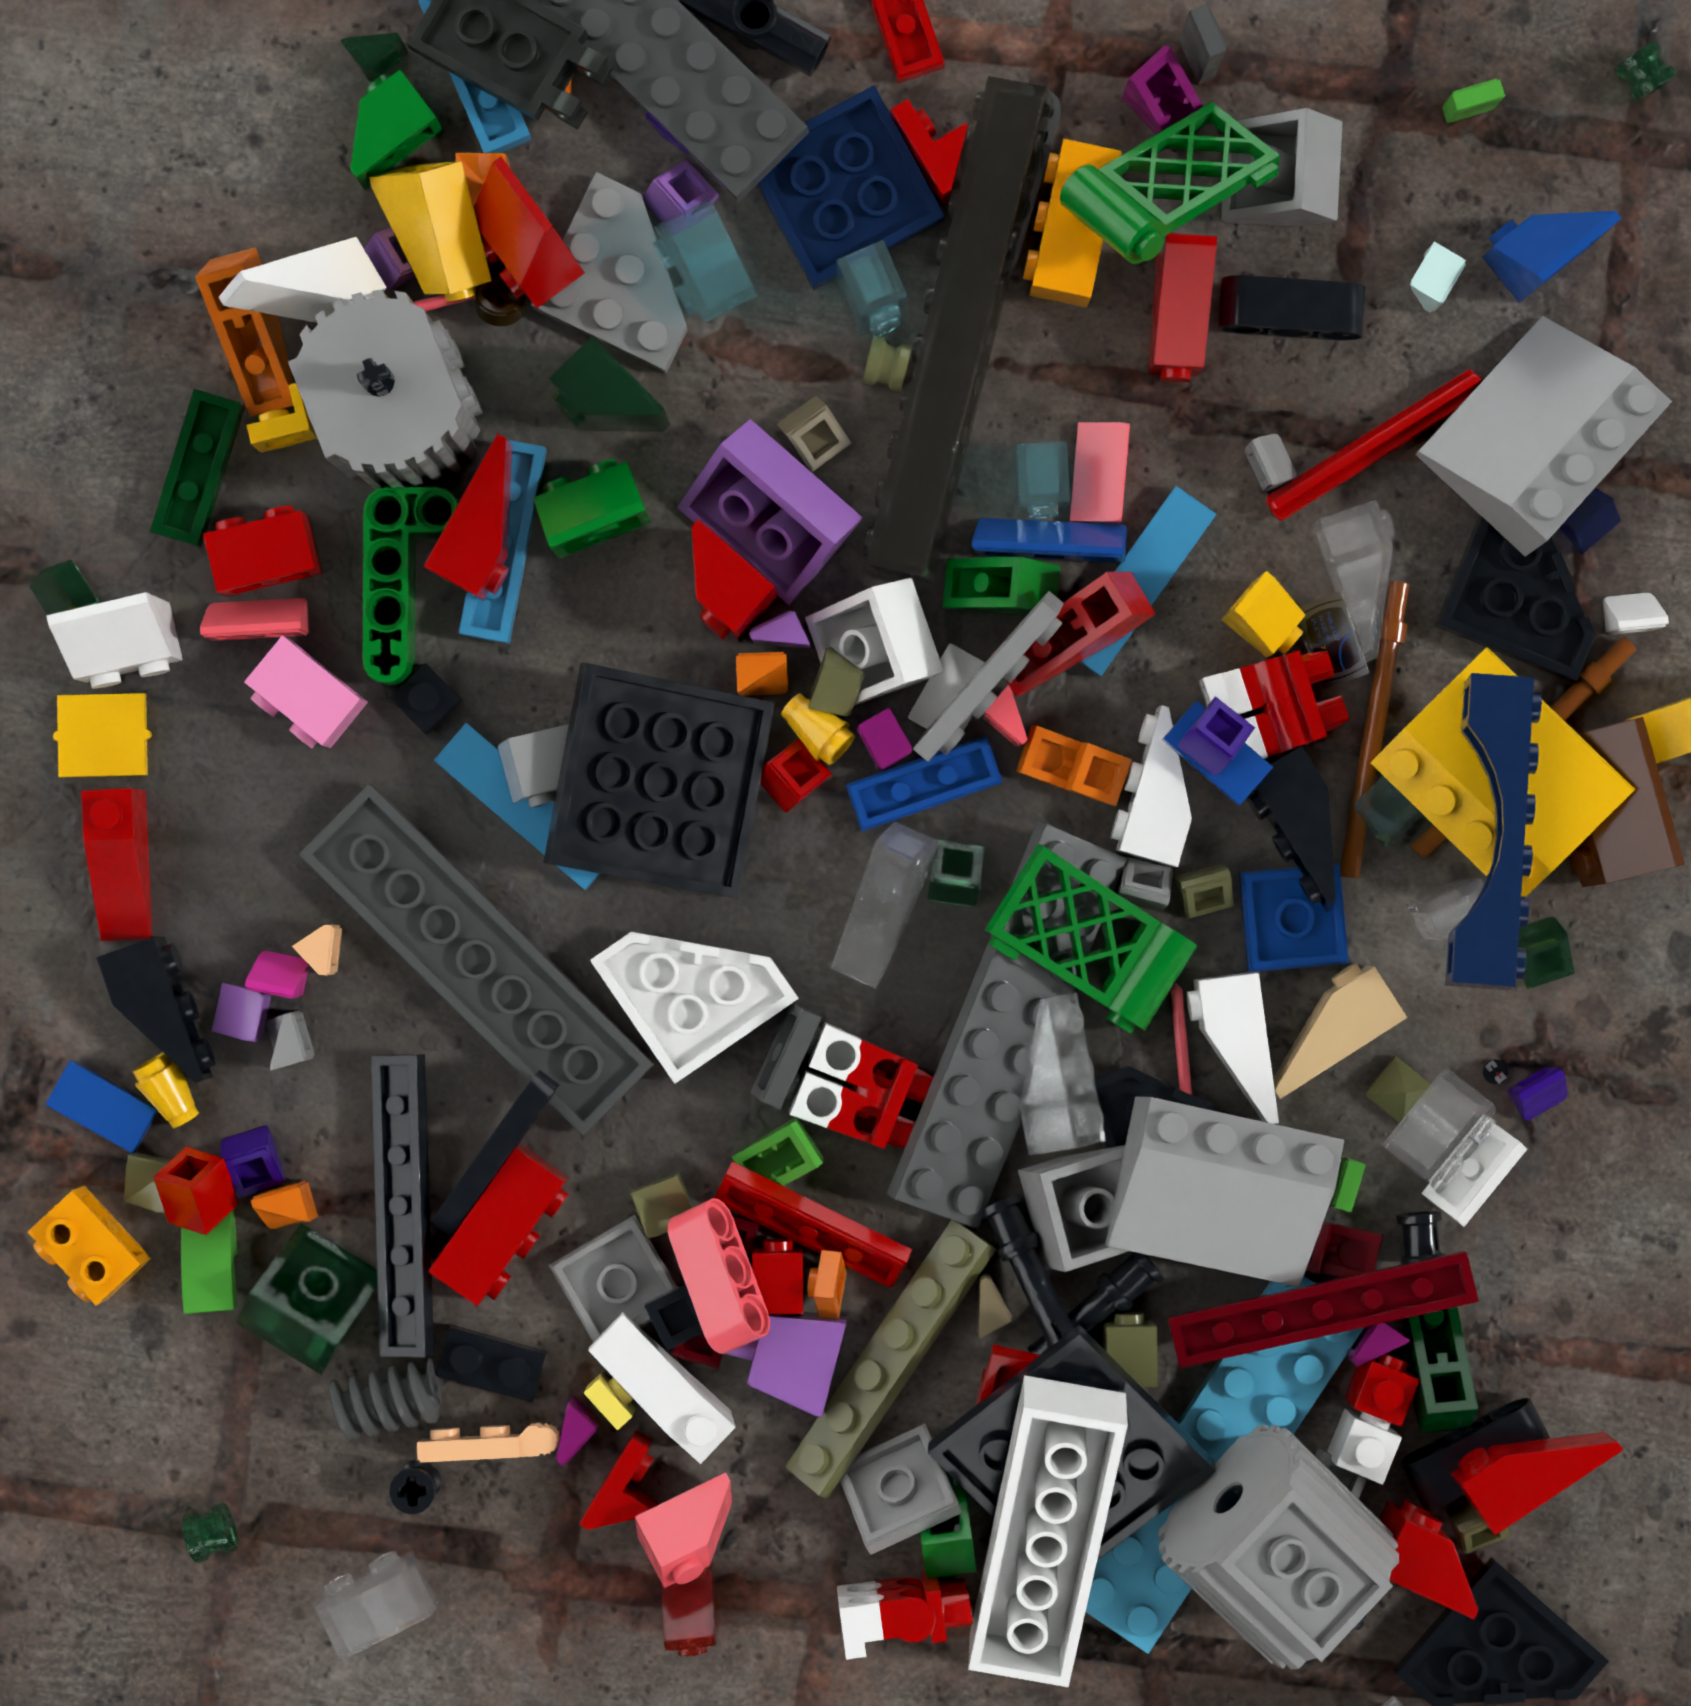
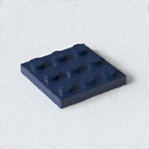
[757,85,945,291]

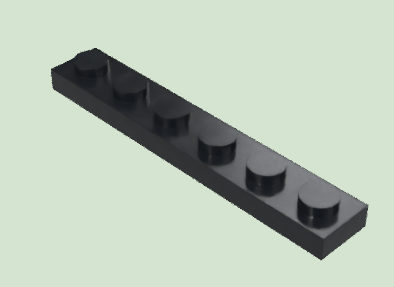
[371,1054,434,1357]

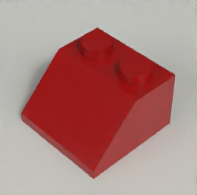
[473,157,585,308]
[691,519,777,641]
[1378,1499,1479,1619]

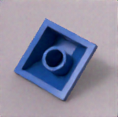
[1482,211,1622,303]

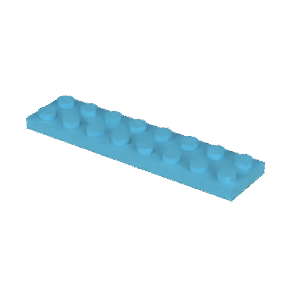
[1086,1276,1364,1654]

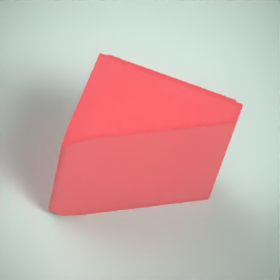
[983,685,1027,747]

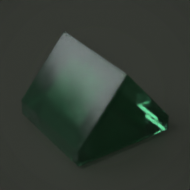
[29,560,99,615]

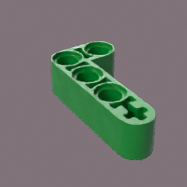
[363,487,459,687]

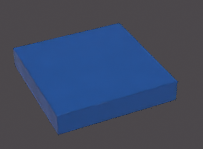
[1238,864,1349,972]

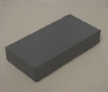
[1179,3,1228,85]

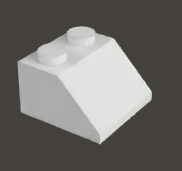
[805,578,944,705]
[46,592,183,689]

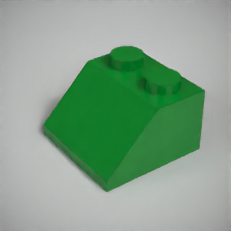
[533,458,651,559]

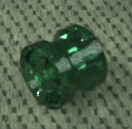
[1614,40,1679,104]
[182,1502,239,1563]

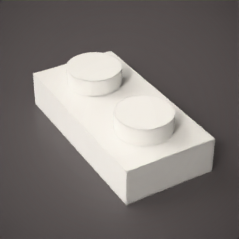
[1421,1116,1527,1227]

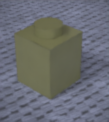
[1102,1311,1158,1388]

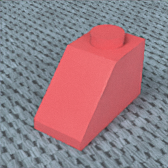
[635,1472,732,1588]

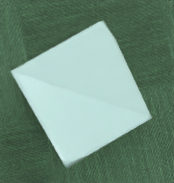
[1410,242,1466,313]

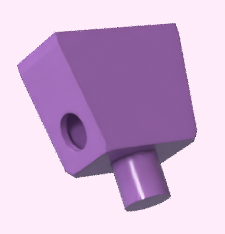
[725,1312,846,1417]

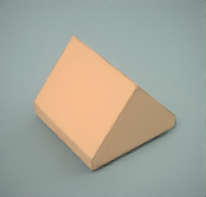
[292,924,342,976]

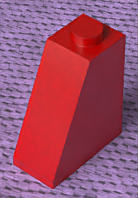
[1149,233,1217,383]

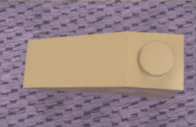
[1273,963,1407,1099]

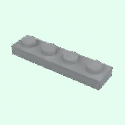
[913,591,1064,762]

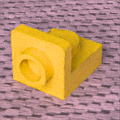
[246,383,318,453]

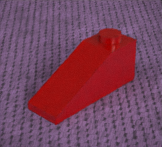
[424,433,513,601]
[991,572,1156,697]
[81,788,153,941]
[1451,1432,1623,1536]

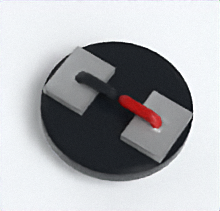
[1483,1059,1508,1084]

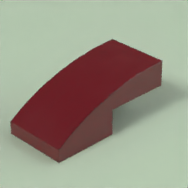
[1306,1221,1384,1278]

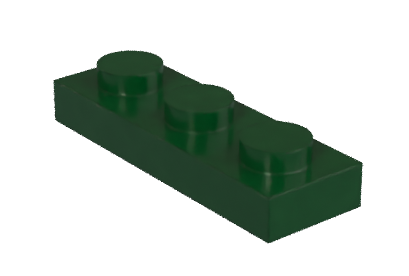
[150,389,245,548]

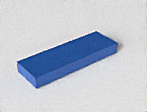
[846,736,1003,832]

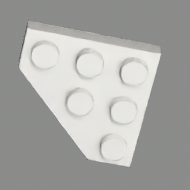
[590,932,799,1084]

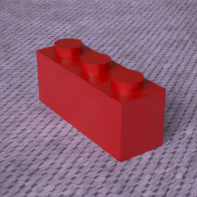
[428,1144,569,1306]

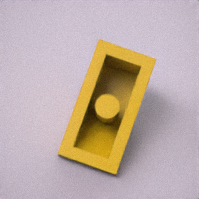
[1221,571,1305,658]

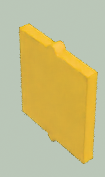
[53,693,152,778]

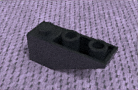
[1246,746,1336,913]
[96,937,215,1083]

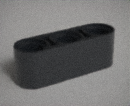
[1218,275,1366,341]
[1401,1397,1550,1510]

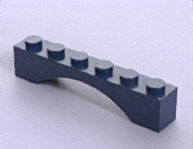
[1445,673,1542,991]

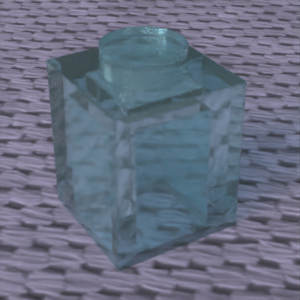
[1014,441,1070,518]

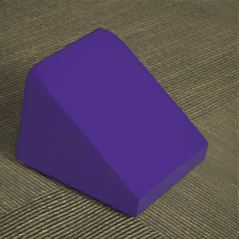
[1178,696,1255,776]
[1507,1066,1568,1121]
[220,1126,285,1198]

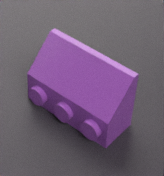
[677,419,863,605]

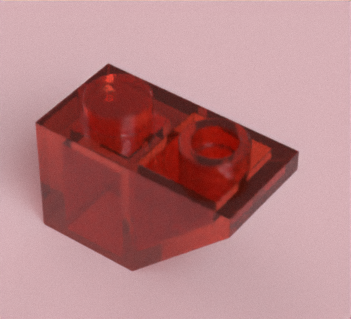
[661,1561,720,1657]

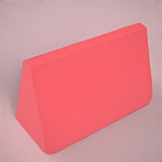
[1069,422,1130,524]
[200,598,310,641]

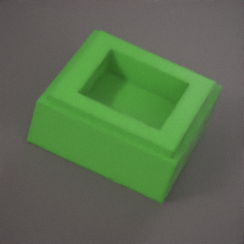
[1442,79,1505,124]
[1330,1156,1366,1213]

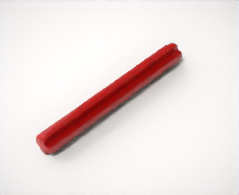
[1265,370,1482,521]

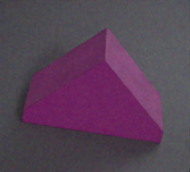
[1122,45,1204,153]

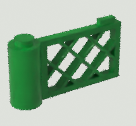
[1060,102,1280,264]
[985,844,1198,1034]

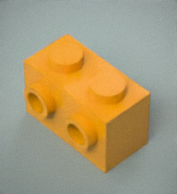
[28,1186,152,1306]

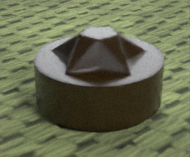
[475,275,525,326]

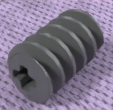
[329,1358,441,1441]

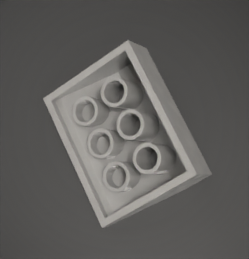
[1415,316,1672,557]
[1105,1097,1345,1287]

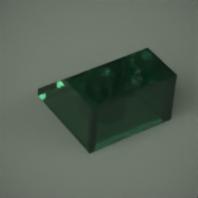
[549,336,670,432]
[236,1223,378,1375]

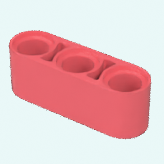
[667,1198,770,1354]

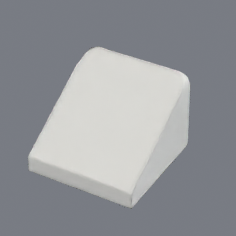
[1603,593,1669,635]

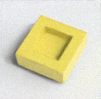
[584,1371,636,1430]

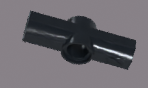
[679,0,831,77]

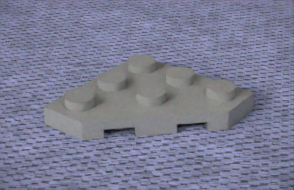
[531,172,688,374]

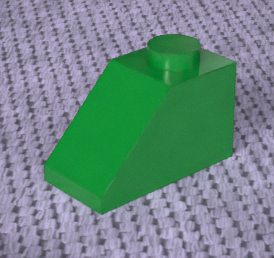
[350,70,443,189]
[942,557,1061,616]
[920,1472,976,1578]

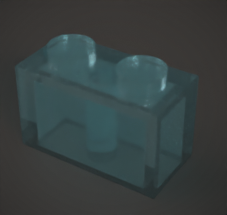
[652,200,758,323]
[836,240,907,336]

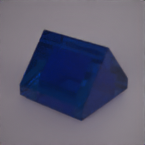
[1559,488,1621,554]

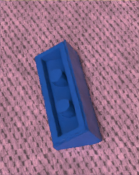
[972,518,1127,563]

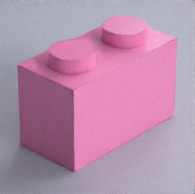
[244,635,368,748]

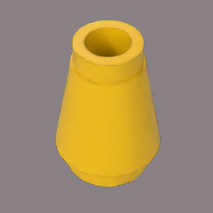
[781,693,855,765]
[132,1052,199,1129]

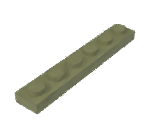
[785,1220,996,1499]

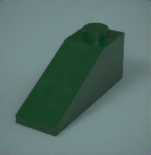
[1403,1307,1478,1433]

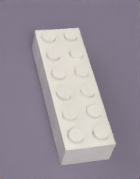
[968,1375,1128,1687]

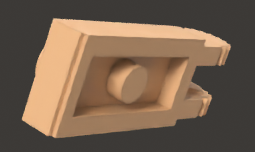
[417,1422,561,1463]

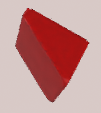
[760,738,832,813]

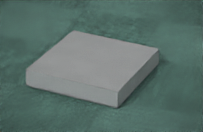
[549,1214,678,1343]
[841,1424,963,1555]

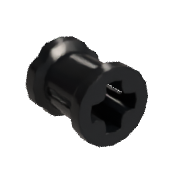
[1396,1211,1446,1265]
[389,1460,441,1514]

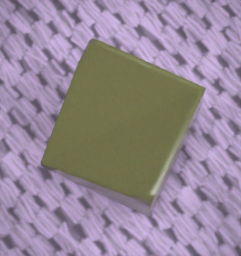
[124,1152,171,1214]
[630,1172,693,1240]

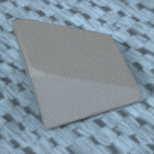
[1244,433,1297,492]

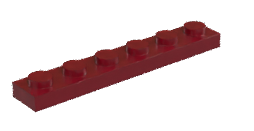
[1168,1251,1479,1368]

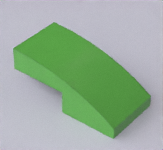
[181,1209,238,1314]

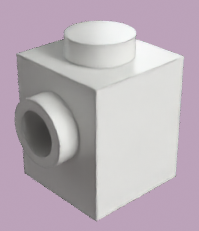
[1327,1408,1402,1485]

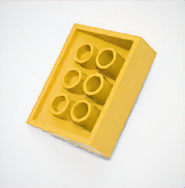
[1370,647,1635,896]

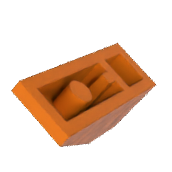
[195,247,294,417]

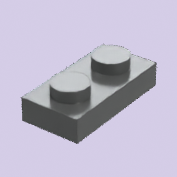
[750,1003,822,1109]

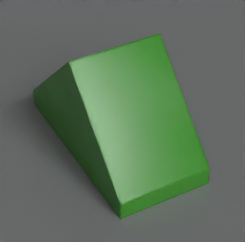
[732,1117,823,1186]

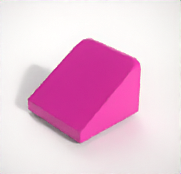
[245,951,309,999]

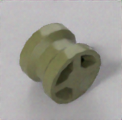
[862,335,913,394]

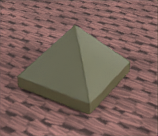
[1364,1056,1435,1126]

